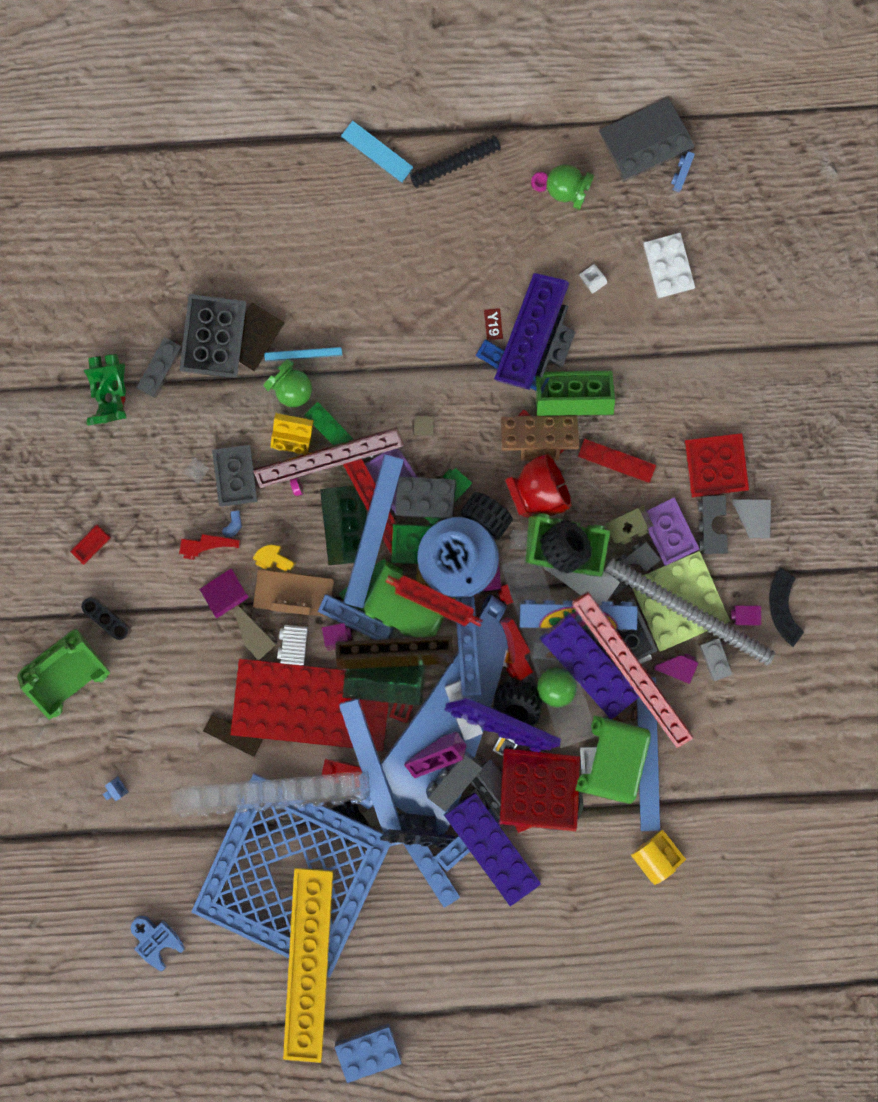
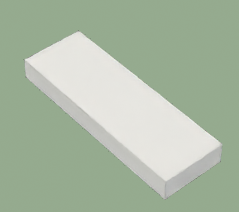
[444,680,483,741]

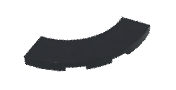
[769,567,804,647]

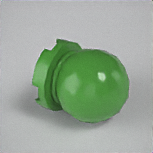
[546,164,594,210]
[263,359,313,408]
[537,667,577,707]

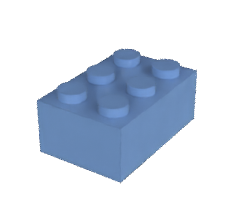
[334,1023,402,1083]

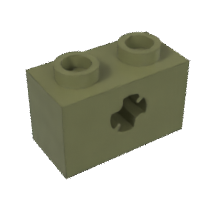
[606,505,654,545]

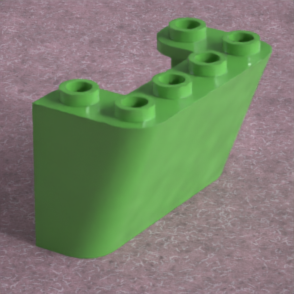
[525,513,610,577]
[363,561,454,638]

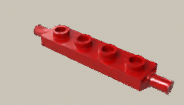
[385,575,483,627]

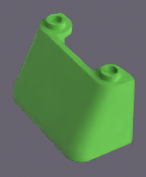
[17,629,110,720]
[575,715,651,804]

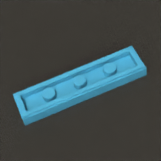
[341,121,414,183]
[265,347,343,362]

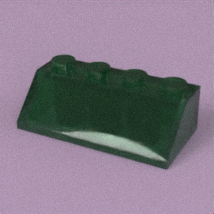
[320,486,367,566]
[343,665,425,706]

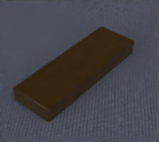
[203,714,263,757]

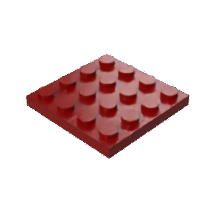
[499,749,580,832]

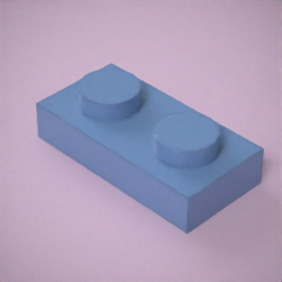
[671,151,695,193]

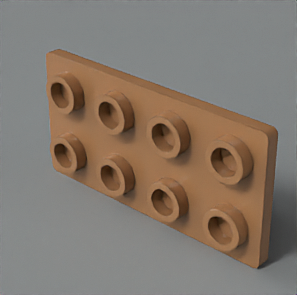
[501,415,579,461]
[253,570,334,617]

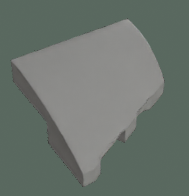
[732,500,771,538]

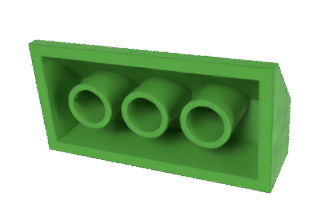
[536,371,615,416]

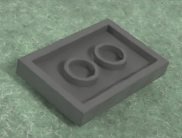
[212,445,258,507]
[395,477,456,519]

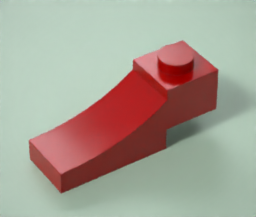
[179,534,241,560]
[500,617,533,680]

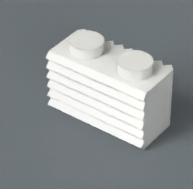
[277,624,308,665]

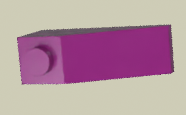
[404,731,467,779]

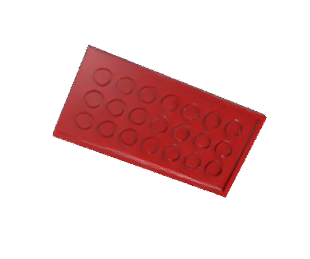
[230,658,391,752]

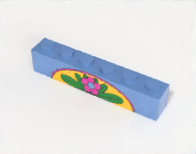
[519,600,637,630]

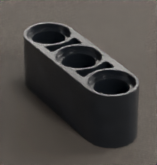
[81,598,130,640]

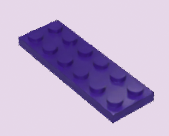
[494,273,569,390]
[540,613,639,720]
[444,698,561,752]
[444,792,541,907]

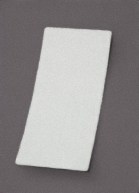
[543,567,620,605]

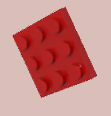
[684,433,749,497]

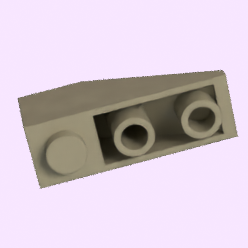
[233,603,277,660]

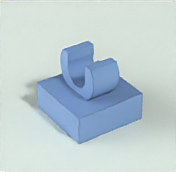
[103,777,128,801]

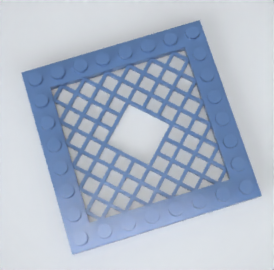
[191,773,391,978]

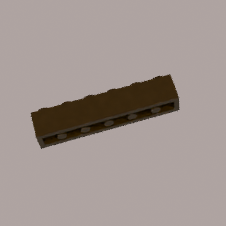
[335,636,454,670]

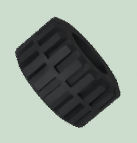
[460,492,513,540]
[540,520,592,574]
[493,680,543,727]

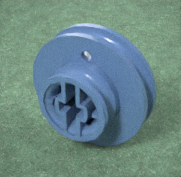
[418,517,499,598]

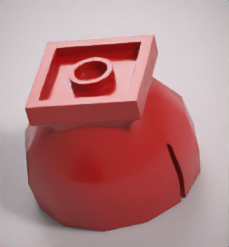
[505,453,572,518]

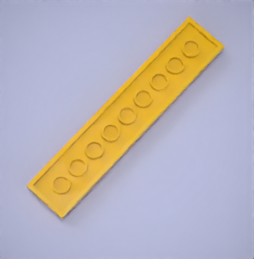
[283,867,334,1063]

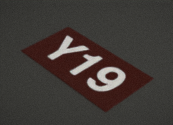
[484,308,503,340]

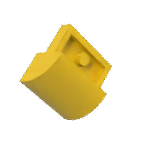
[270,413,314,454]
[253,545,296,571]
[631,830,686,885]

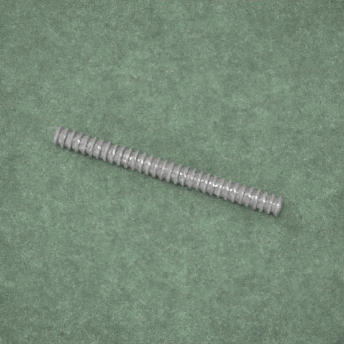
[604,557,775,666]

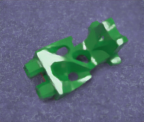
[84,354,127,426]

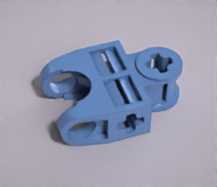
[131,916,185,971]

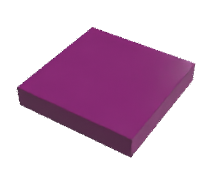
[199,568,249,618]

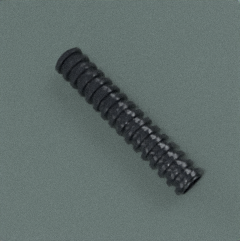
[409,135,501,188]

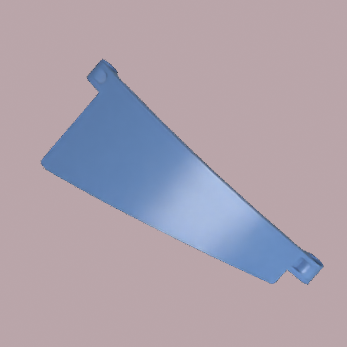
[352,594,508,835]

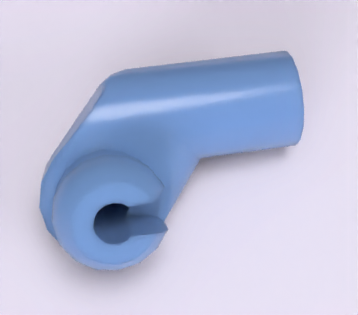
[222,511,242,538]

